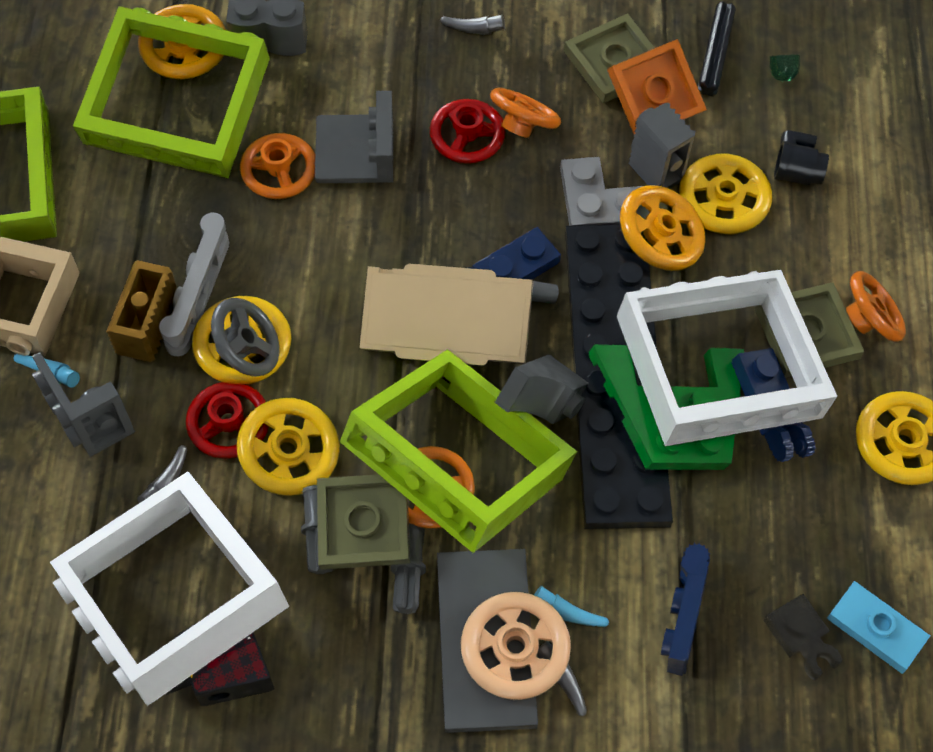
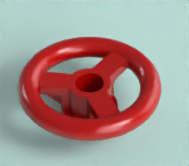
[429,99,506,163]
[186,382,269,459]

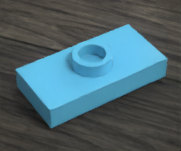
[827,581,930,674]

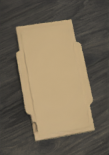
[360,264,533,366]

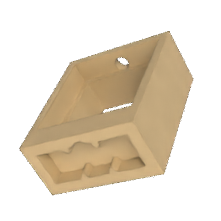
[0,237,80,356]

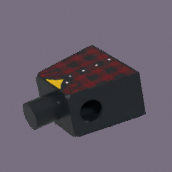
[166,622,275,706]

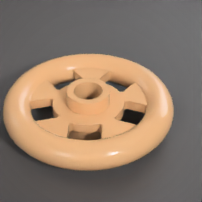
[461,592,571,700]

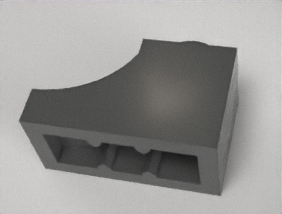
[494,354,589,424]

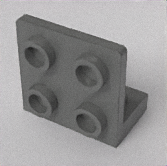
[315,91,393,183]
[32,352,135,457]

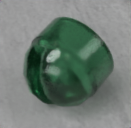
[770,54,800,81]

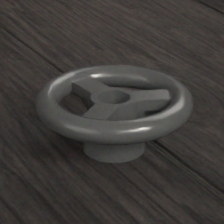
[211,298,280,377]

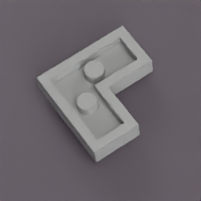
[560,157,649,226]

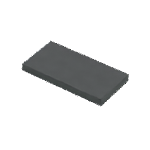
[437,549,538,733]

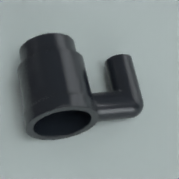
[774,130,829,185]

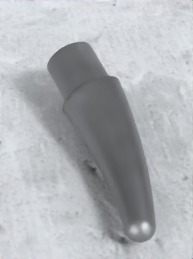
[440,15,505,34]
[137,445,187,503]
[537,641,587,716]

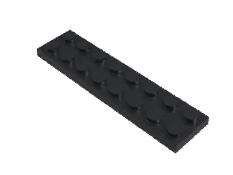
[565,225,673,529]

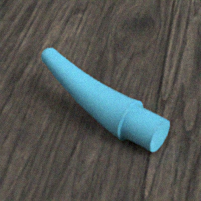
[13,354,80,388]
[534,586,609,627]

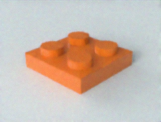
[607,39,707,135]

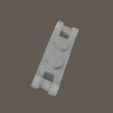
[159,212,229,356]

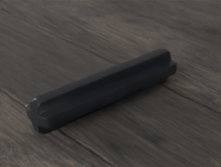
[698,1,736,96]

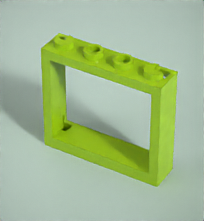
[73,6,270,178]
[0,86,57,242]
[340,349,578,553]

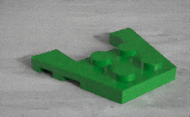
[589,344,745,470]

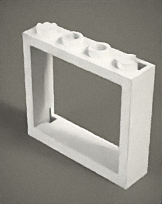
[617,270,837,446]
[50,472,289,706]

